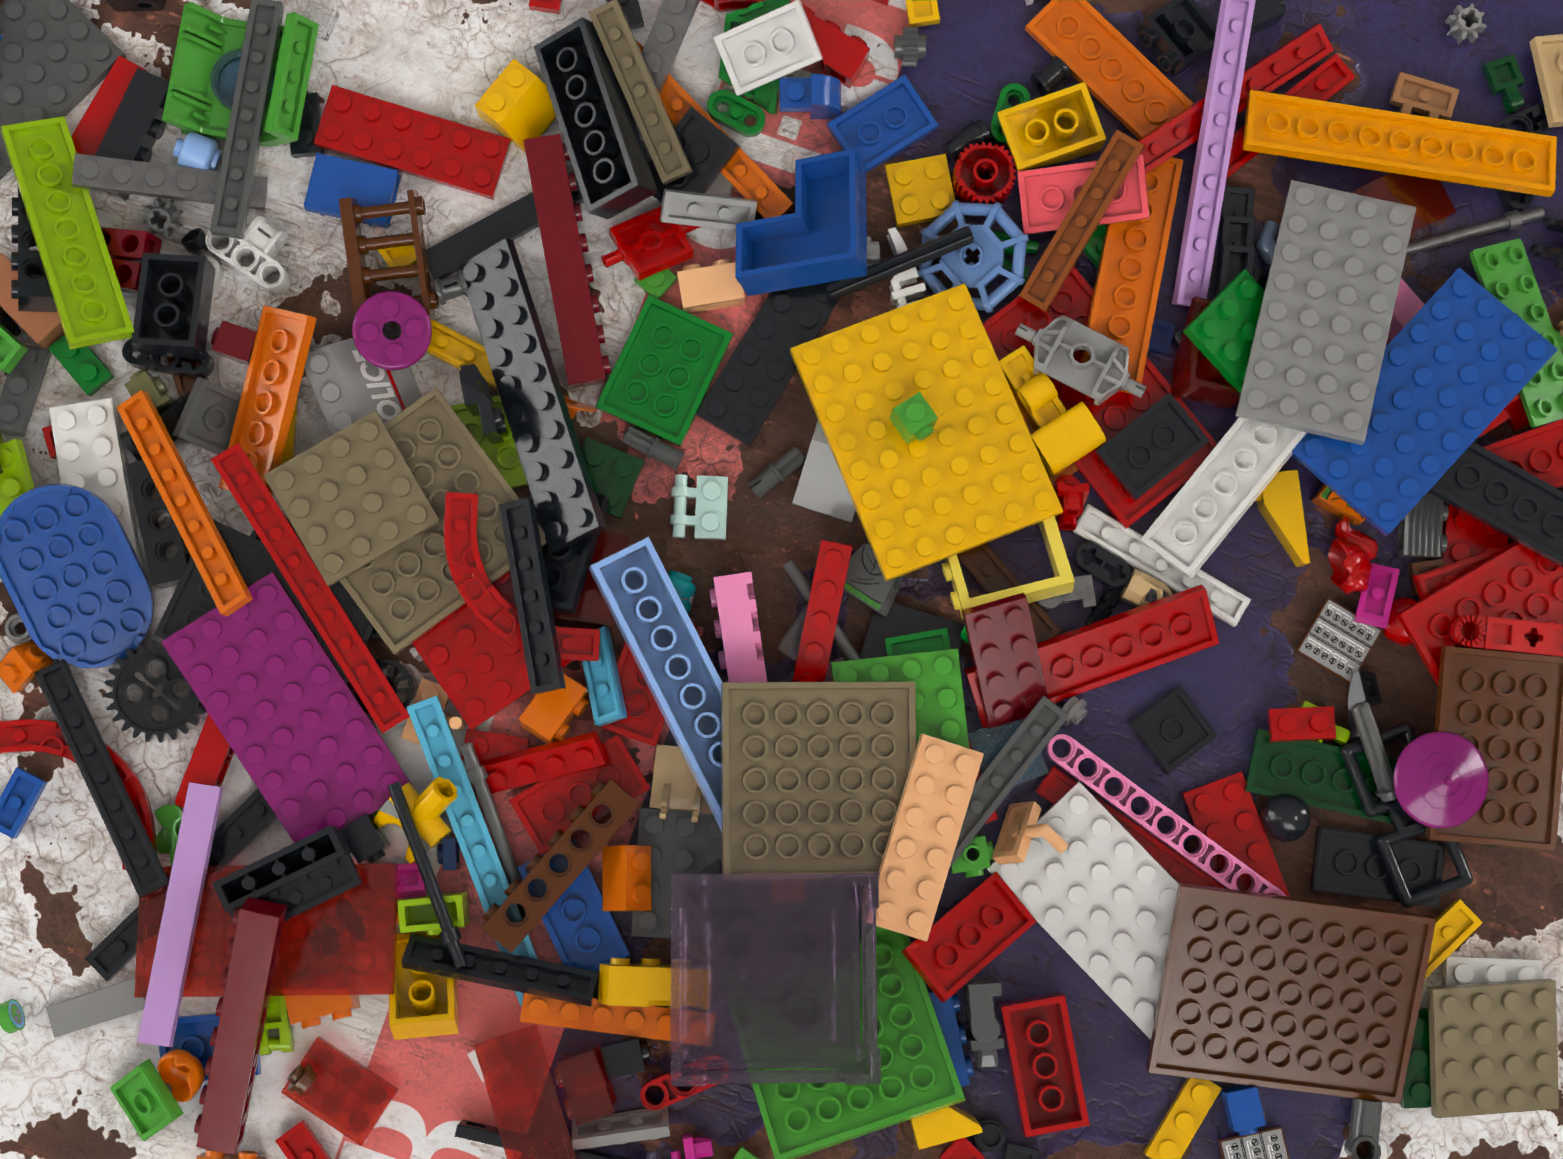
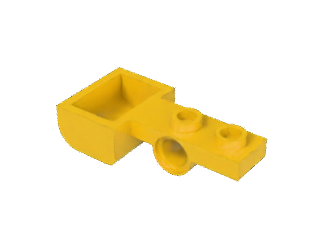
[999,345,1106,477]

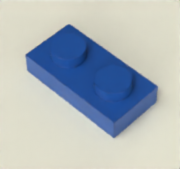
[0,767,48,839]

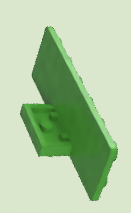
[1469,238,1563,428]

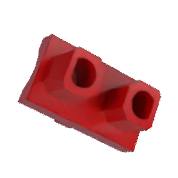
[1053,474,1090,531]

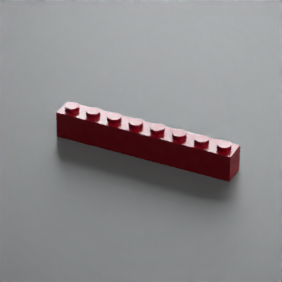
[523,133,611,389]
[194,897,287,1155]

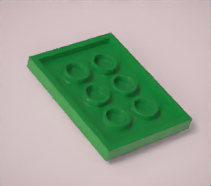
[595,295,733,447]

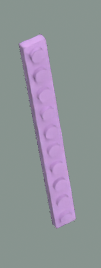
[1172,0,1256,309]

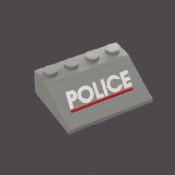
[304,327,422,435]

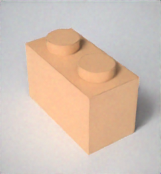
[677,259,745,314]

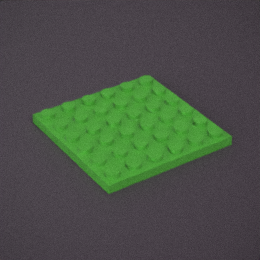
[720,925,965,1159]

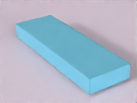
[582,626,627,727]

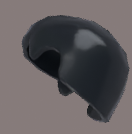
[1261,794,1311,842]

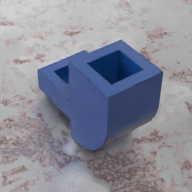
[779,74,841,119]

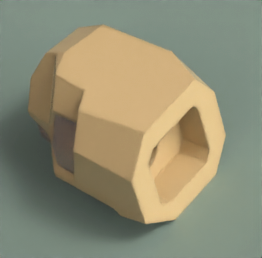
[1121,569,1173,608]

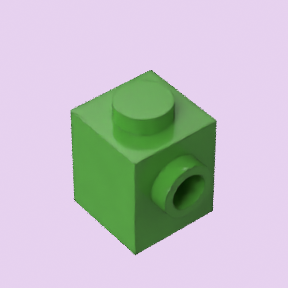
[890,392,938,445]

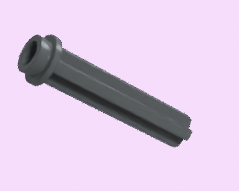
[1351,702,1397,802]

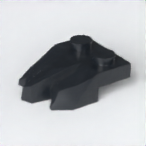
[459,363,507,444]

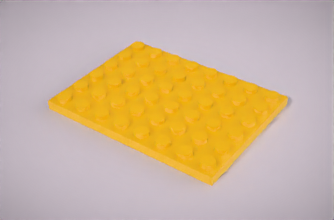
[790,283,1063,582]

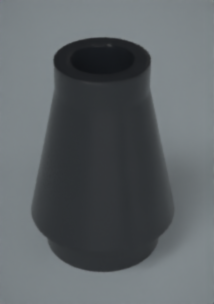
[945,119,993,160]

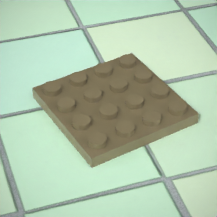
[263,411,441,587]
[1428,978,1559,1118]

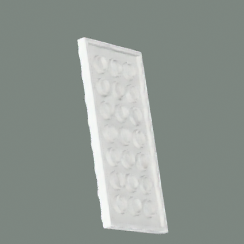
[987,781,1179,1040]

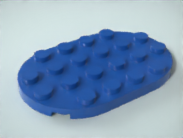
[0,484,154,668]

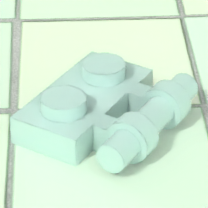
[670,474,728,540]

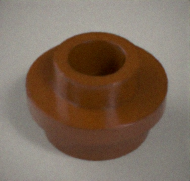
[287,1063,317,1095]

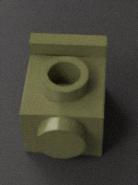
[124,369,175,411]

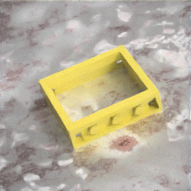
[941,516,1075,620]

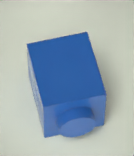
[1220,1085,1266,1136]

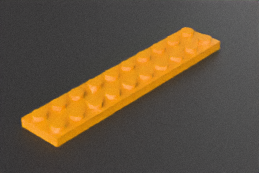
[1243,90,1557,197]

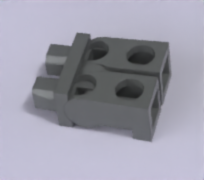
[964,976,1004,1068]

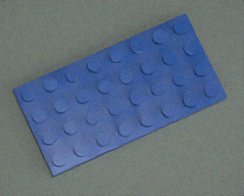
[1292,268,1558,537]

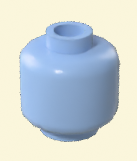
[173,132,222,171]

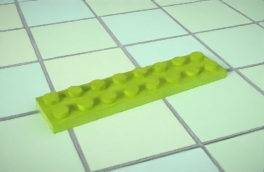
[1,116,134,350]

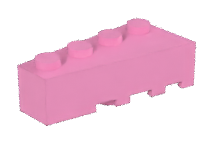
[709,572,767,682]

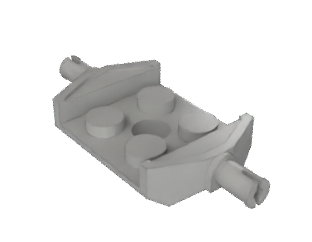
[1015,315,1147,406]

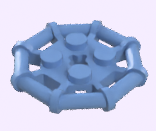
[917,200,1029,313]

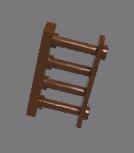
[338,190,439,317]

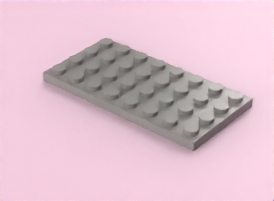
[1235,180,1416,445]

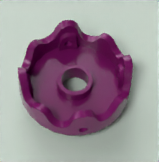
[352,291,432,371]

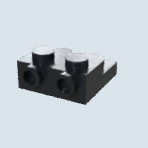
[1136,0,1217,77]

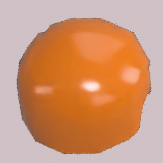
[157,1049,205,1103]

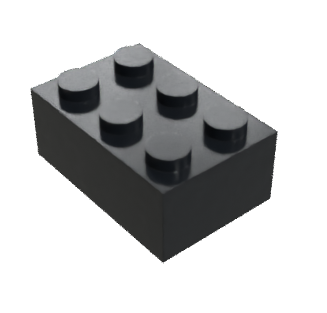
[131,253,216,359]

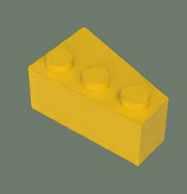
[598,957,712,1009]

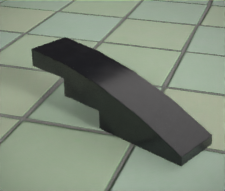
[1217,186,1255,295]

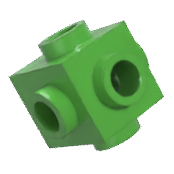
[949,834,994,878]

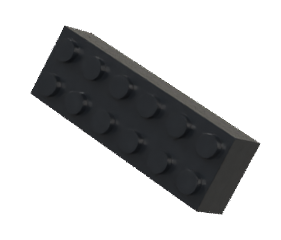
[533,17,658,219]

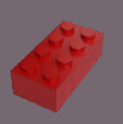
[997,992,1090,1137]

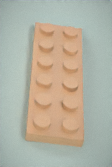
[863,734,984,941]

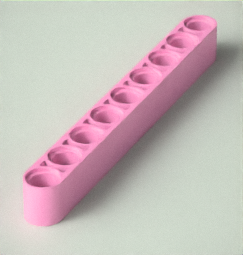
[1045,734,1286,896]

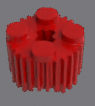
[952,142,1016,204]

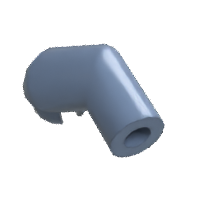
[1256,221,1280,265]

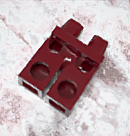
[101,228,163,295]

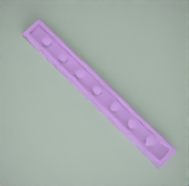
[137,782,223,1047]

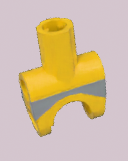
[373,777,458,864]

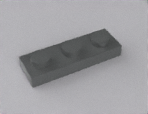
[0,345,51,437]

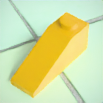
[1255,470,1310,567]

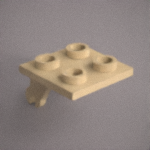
[649,744,713,823]

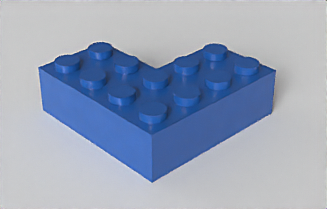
[735,149,867,296]

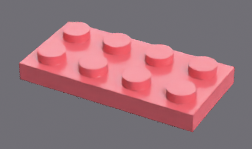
[1017,155,1150,235]

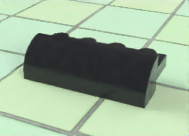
[212,825,363,921]

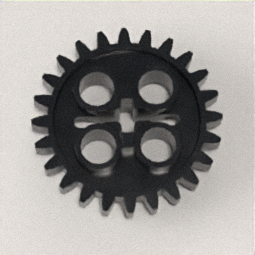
[104,640,206,743]

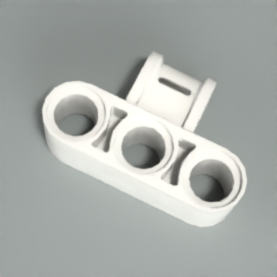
[205,216,291,295]

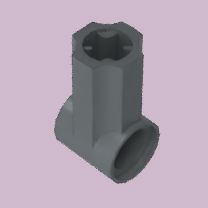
[1344,1098,1383,1159]

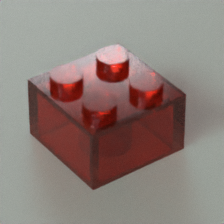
[553,1043,619,1126]

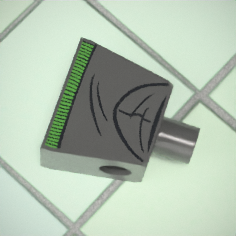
[844,543,906,617]

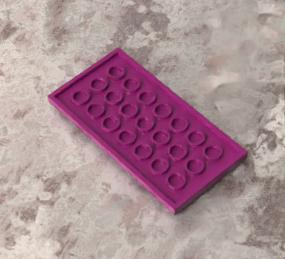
[161,572,413,843]

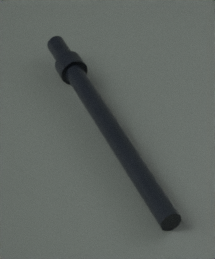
[387,782,468,968]

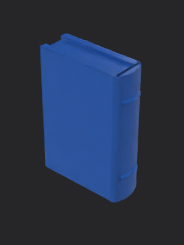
[304,153,401,229]

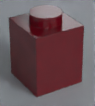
[211,320,257,366]

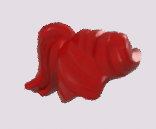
[1328,517,1378,595]

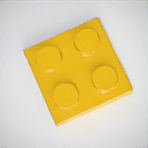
[885,154,955,227]

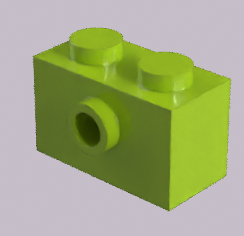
[397,891,470,935]

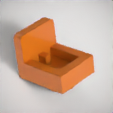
[0,640,53,694]

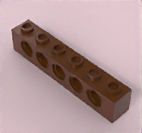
[482,779,640,953]

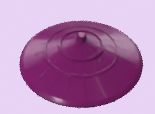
[1393,731,1488,828]

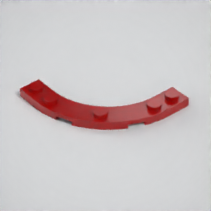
[443,492,600,661]
[0,719,157,870]

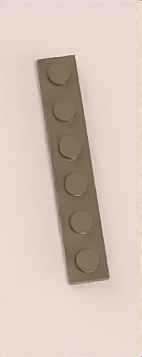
[588,0,693,185]

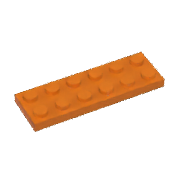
[1024,0,1194,139]
[218,305,317,496]

